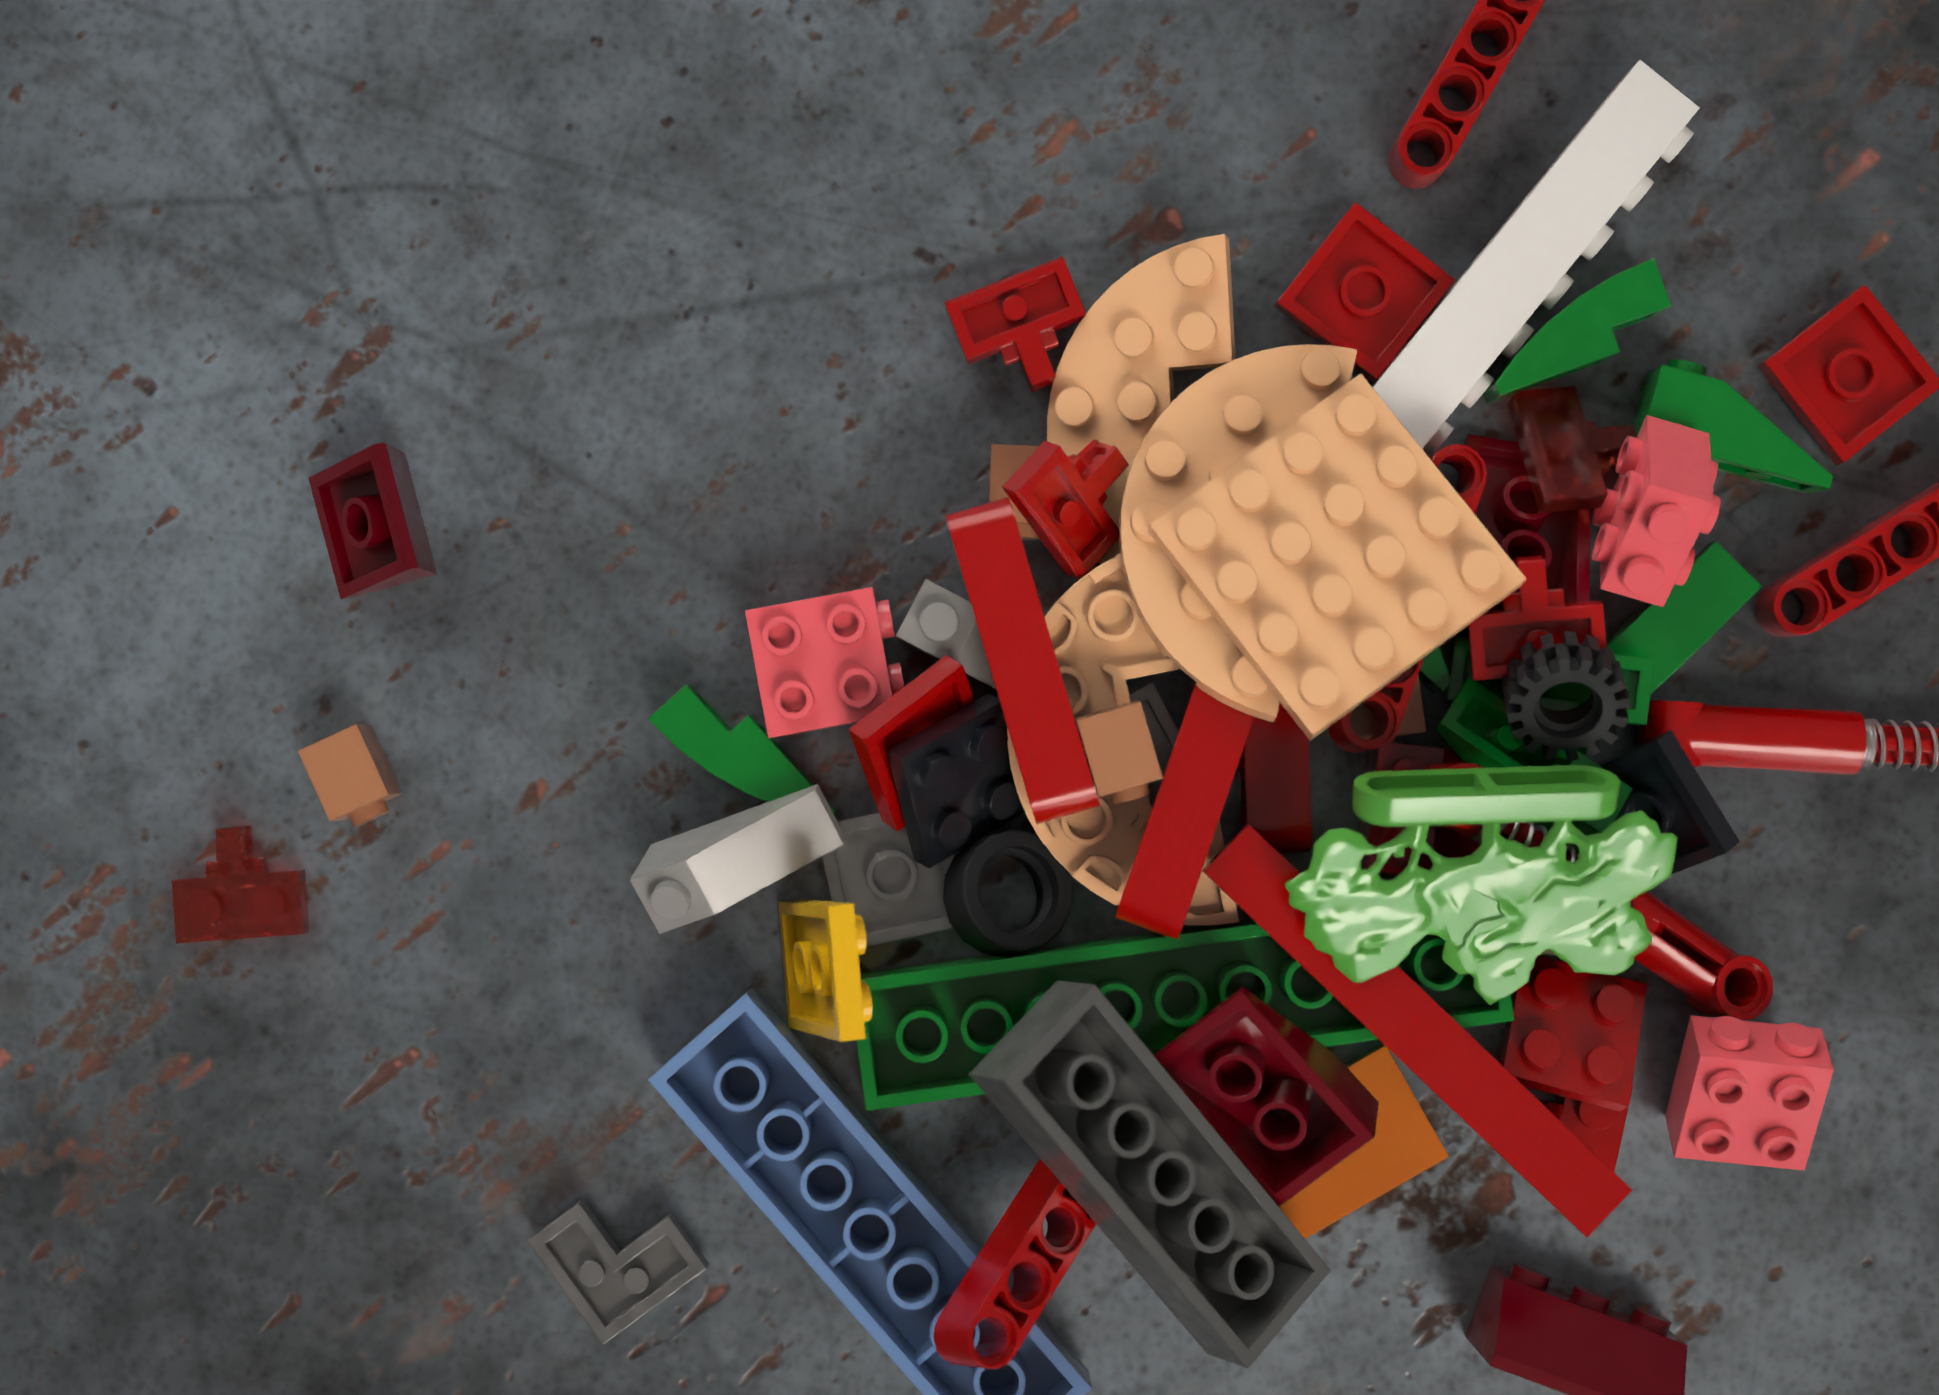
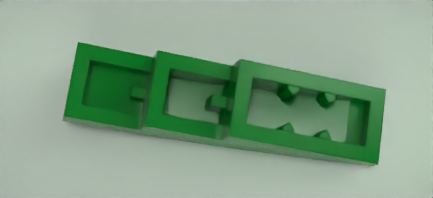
[1577,541,1762,755]

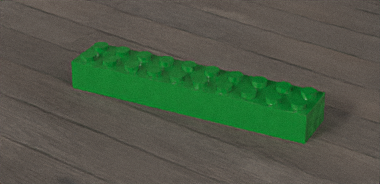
[856,919,1514,1111]

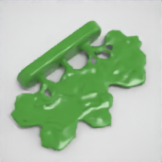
[1285,765,1678,1005]

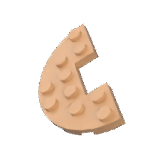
[1047,234,1236,564]
[1119,344,1358,722]
[1007,554,1239,925]

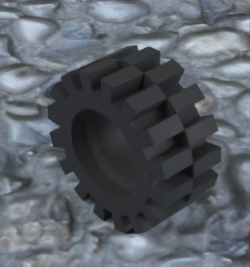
[1502,631,1630,761]

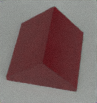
[308,442,437,599]

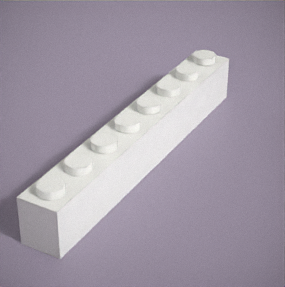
[1372,60,1700,457]

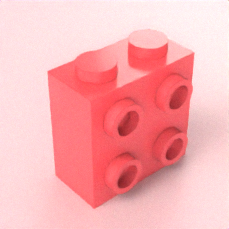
[1592,415,1721,607]
[745,587,905,739]
[1665,1015,1834,1171]

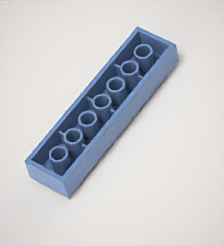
[648,987,1092,1395]

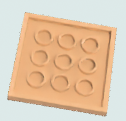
[1148,373,1526,740]

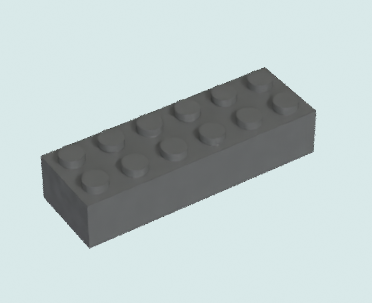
[969,980,1331,1368]

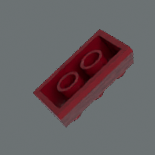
[1465,1263,1687,1395]

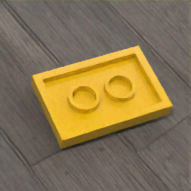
[778,899,872,1042]

